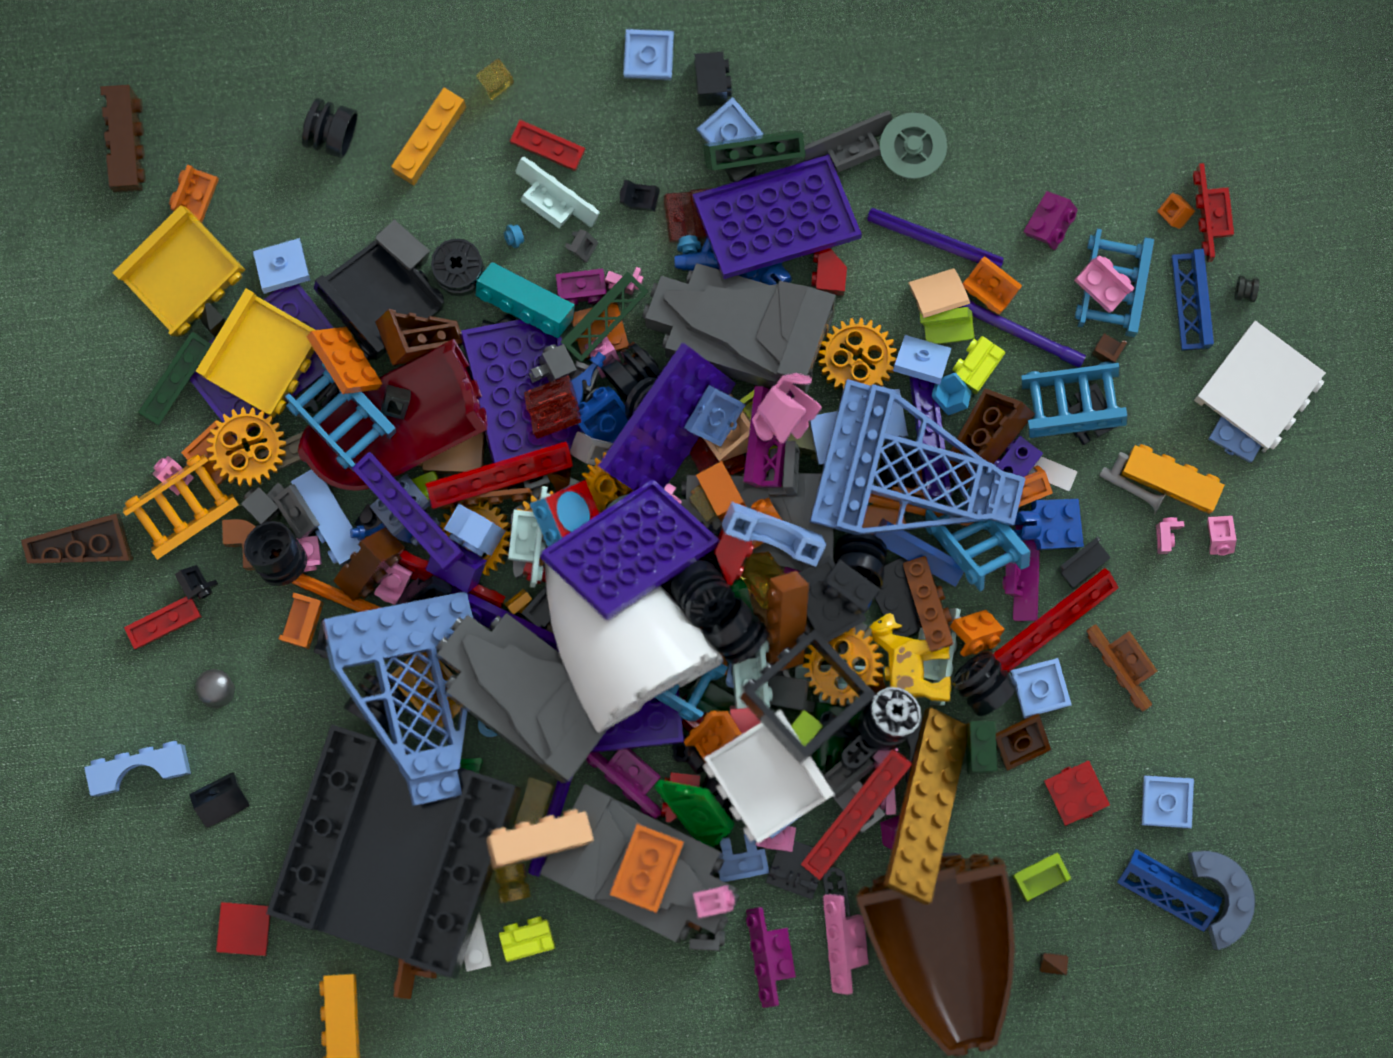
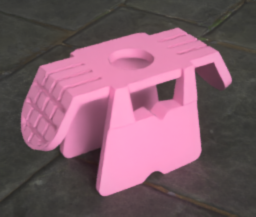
[752,373,821,443]

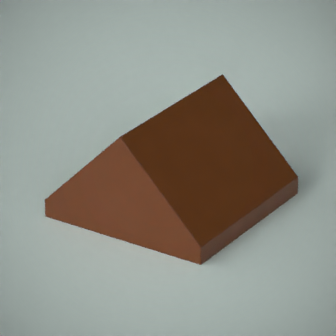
[996,714,1051,771]

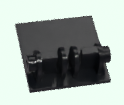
[766,840,819,899]

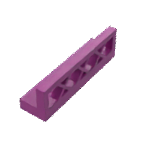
[743,386,792,488]

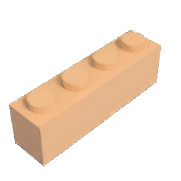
[486,809,593,869]

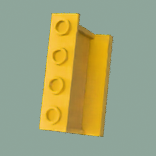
[112,205,245,337]
[196,289,316,418]

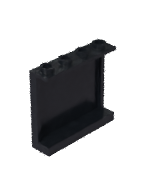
[314,231,445,360]

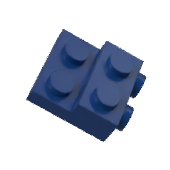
[570,386,629,443]

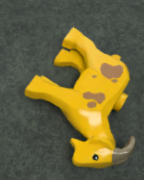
[863,613,951,702]

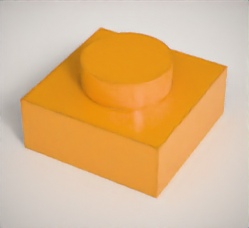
[505,589,532,614]

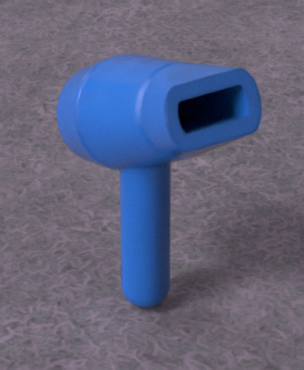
[675,238,720,271]

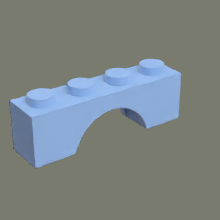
[722,502,826,566]
[84,741,191,797]

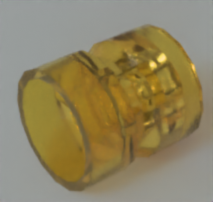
[494,863,531,904]

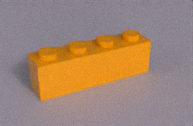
[391,88,466,186]
[1120,444,1225,514]
[320,974,360,1058]

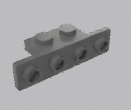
[804,111,893,173]

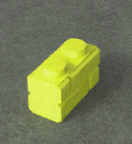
[952,336,1006,394]
[499,916,556,962]

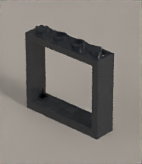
[739,629,876,764]

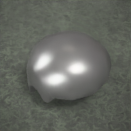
[195,668,235,709]

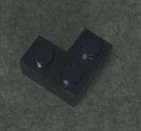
[695,52,732,107]

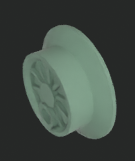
[880,113,947,179]

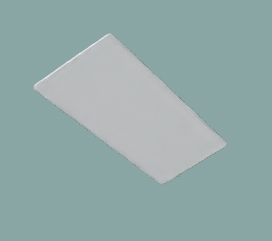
[1028,456,1077,491]

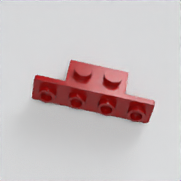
[1193,163,1234,262]

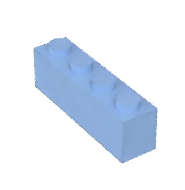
[291,469,361,567]

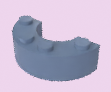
[1187,851,1255,950]

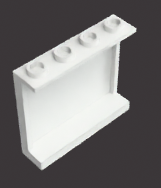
[1194,321,1326,453]
[703,710,834,844]

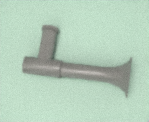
[1099,452,1167,515]

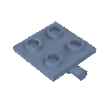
[370,474,441,547]

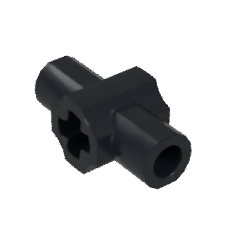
[672,733,706,774]

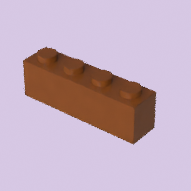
[766,571,809,671]

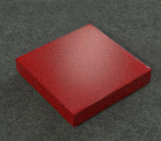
[216,902,270,956]

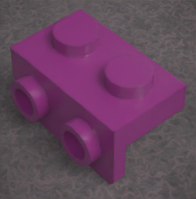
[1023,191,1078,250]
[556,269,606,306]

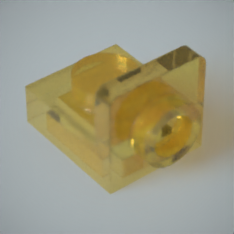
[689,484,717,522]

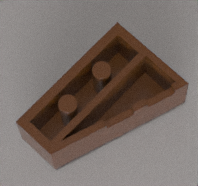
[375,309,463,365]
[333,527,405,602]

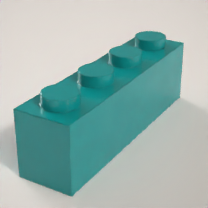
[476,262,575,338]

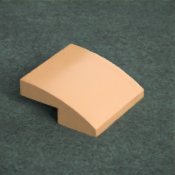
[908,268,970,318]

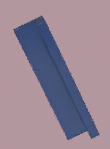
[1171,249,1214,351]
[873,518,964,587]
[1117,849,1222,932]

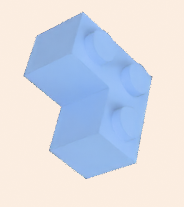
[444,504,505,556]

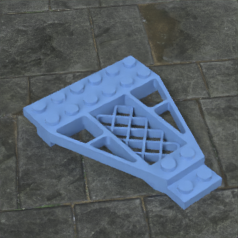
[810,379,1025,535]
[322,592,473,806]

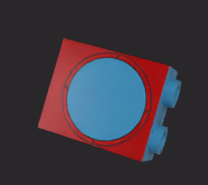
[530,480,600,547]

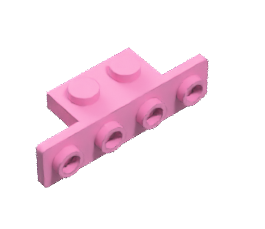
[823,894,868,995]

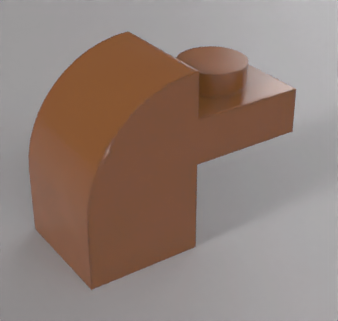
[222,519,256,570]

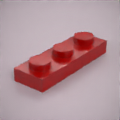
[510,120,585,172]
[124,597,202,650]

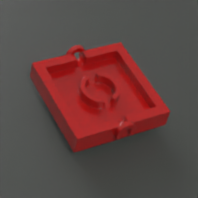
[1044,760,1110,826]

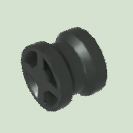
[1235,276,1259,302]

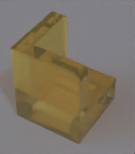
[476,58,514,99]

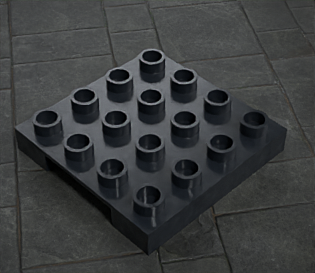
[266,724,521,978]

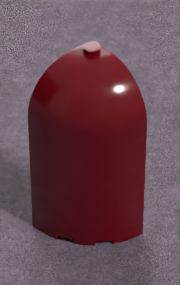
[298,339,487,490]

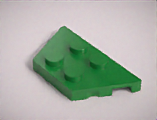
[654,780,735,848]

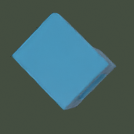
[932,373,972,415]

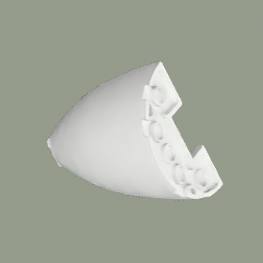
[545,563,723,733]

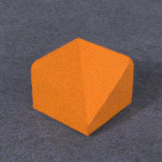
[1157,193,1195,229]

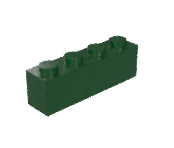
[703,130,806,171]

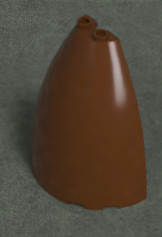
[857,854,1015,1057]

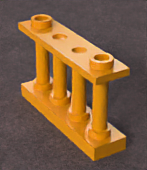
[123,454,239,560]

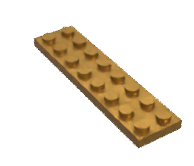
[884,707,967,905]

